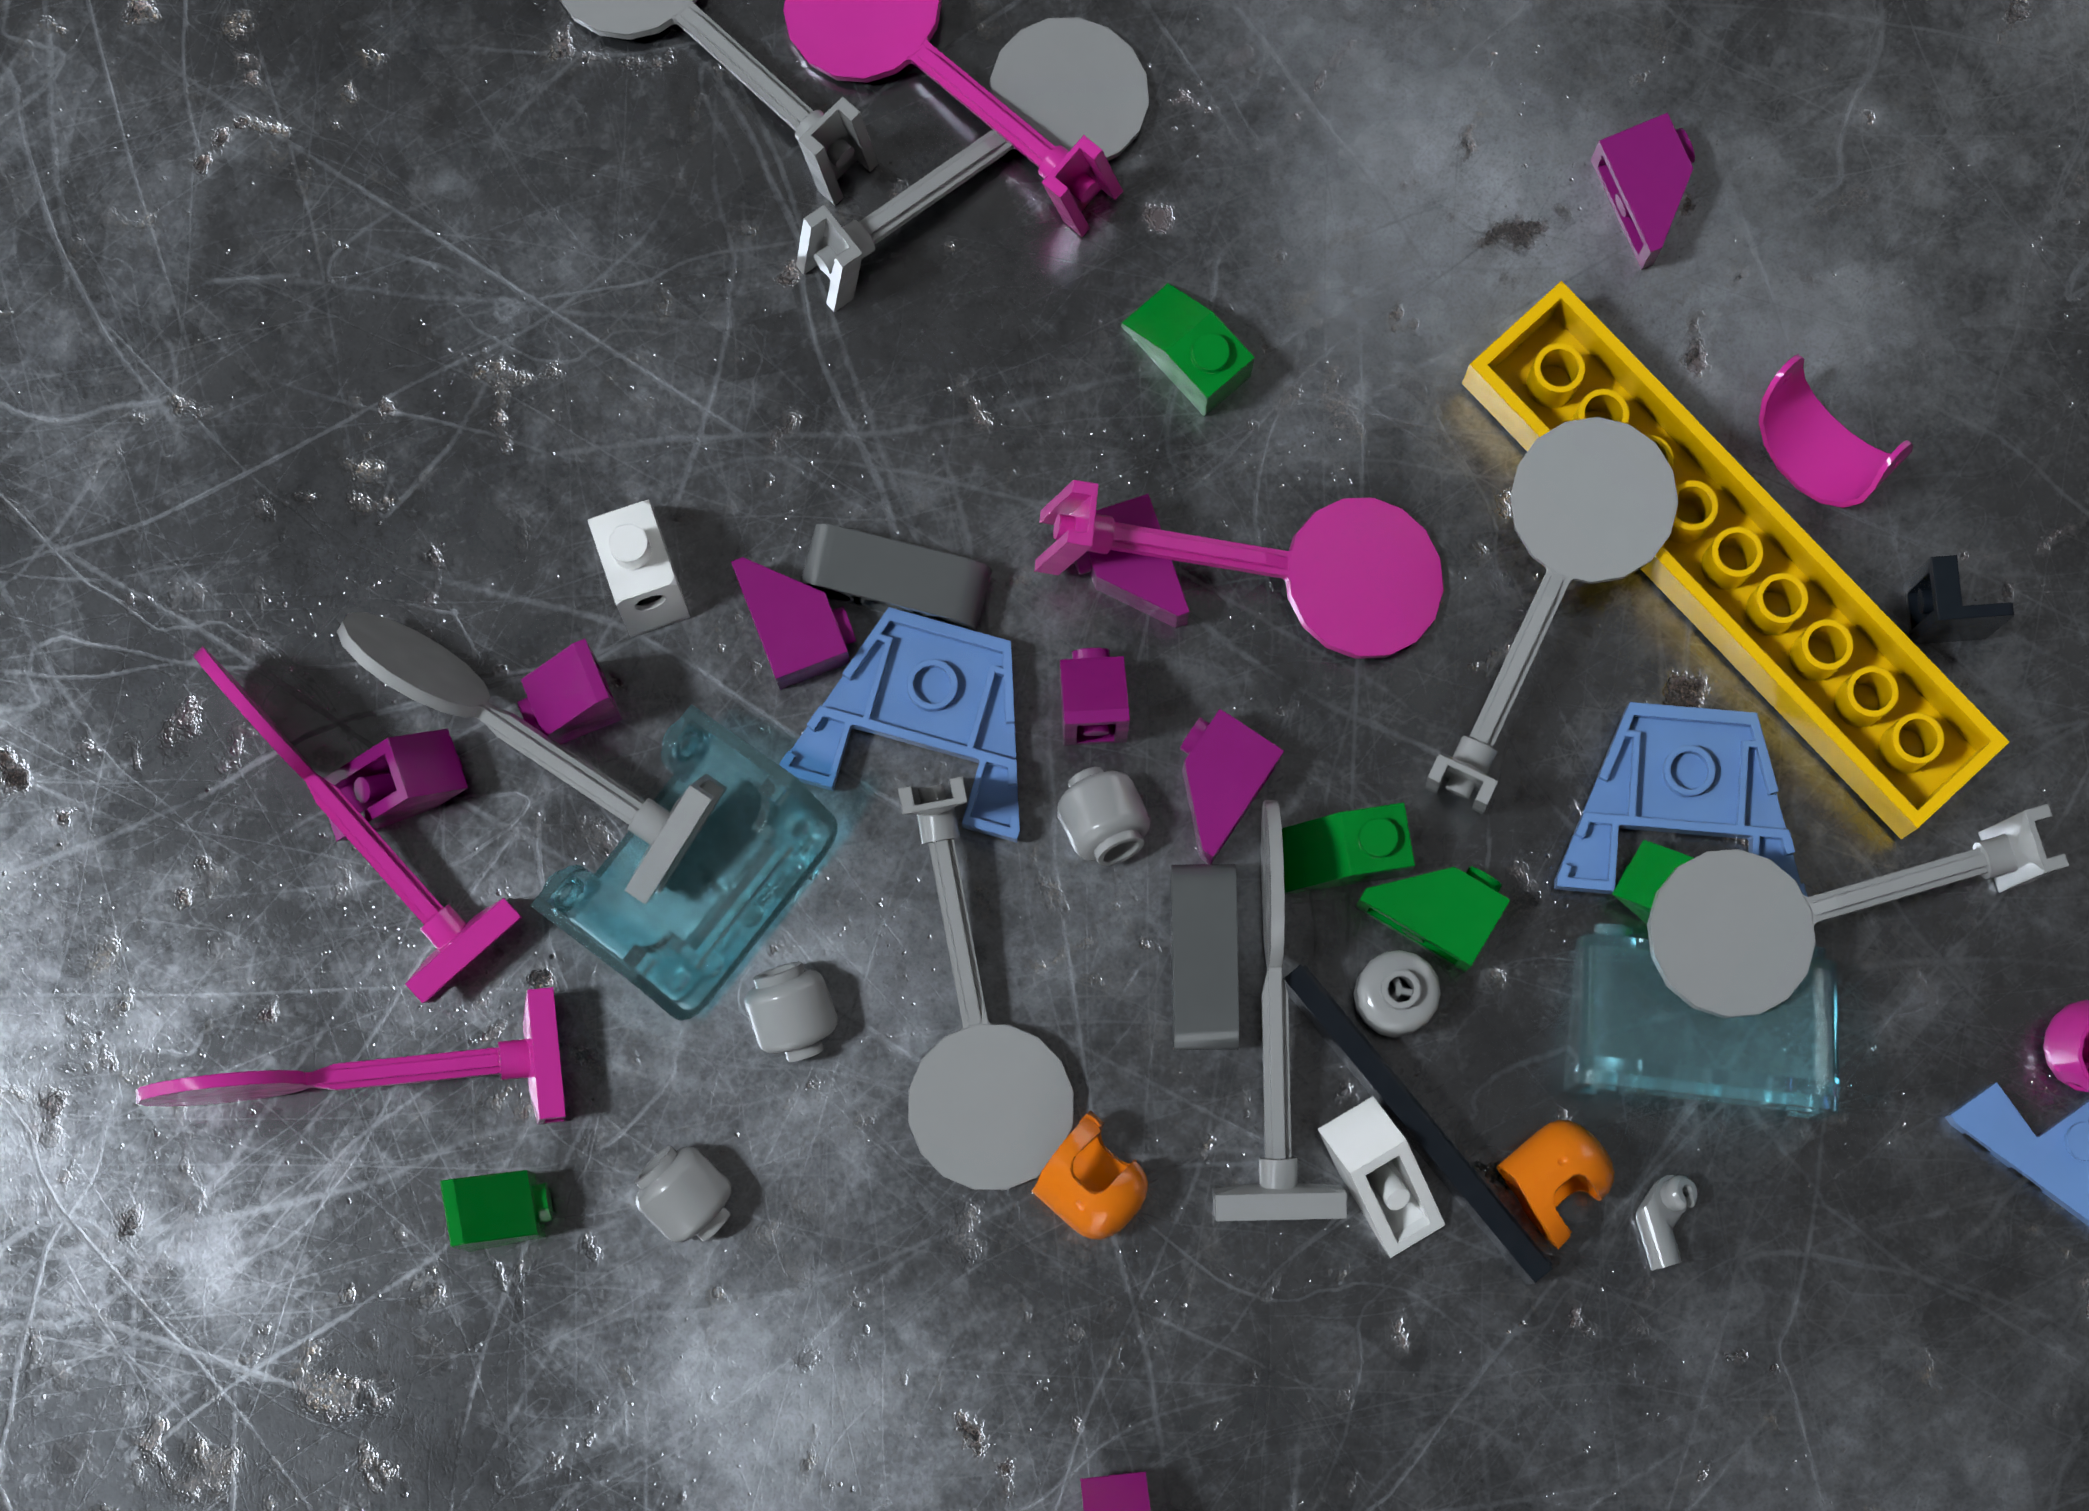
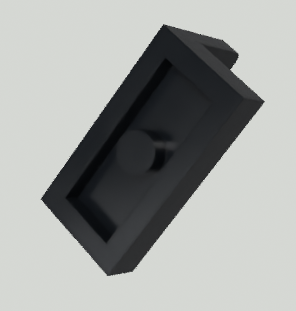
[1903,555,2014,644]

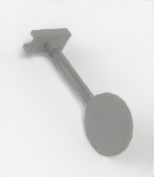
[560,0,879,206]
[796,17,1149,312]
[1425,417,1678,815]
[337,612,727,905]
[898,777,1074,1190]
[1212,800,1347,1221]
[1647,804,2069,1018]

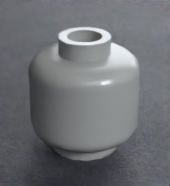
[1057,767,1151,866]
[1353,950,1441,1038]
[744,961,838,1062]
[634,1145,731,1243]

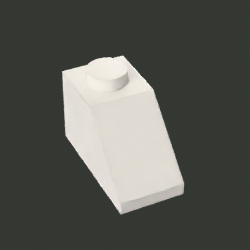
[1318,1096,1445,1258]

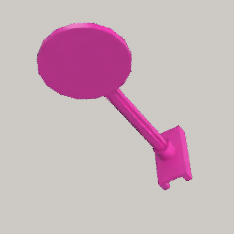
[783,0,1123,237]
[1034,480,1444,659]
[193,646,523,1003]
[136,987,566,1125]

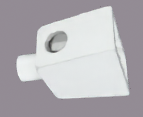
[588,499,690,637]

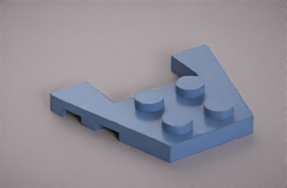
[777,607,1020,843]
[1554,702,1808,897]
[1945,1082,2089,1226]

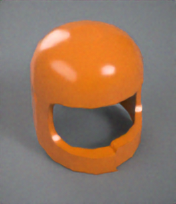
[1031,1110,1148,1240]
[1496,1120,1615,1249]

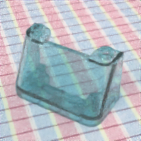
[530,704,838,1021]
[1563,924,1840,1120]

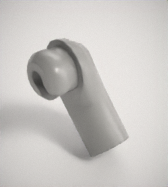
[1636,1175,1698,1271]

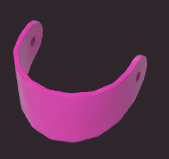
[1758,354,1913,508]

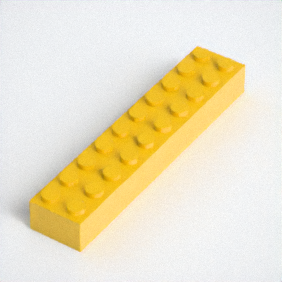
[1462,281,2009,839]

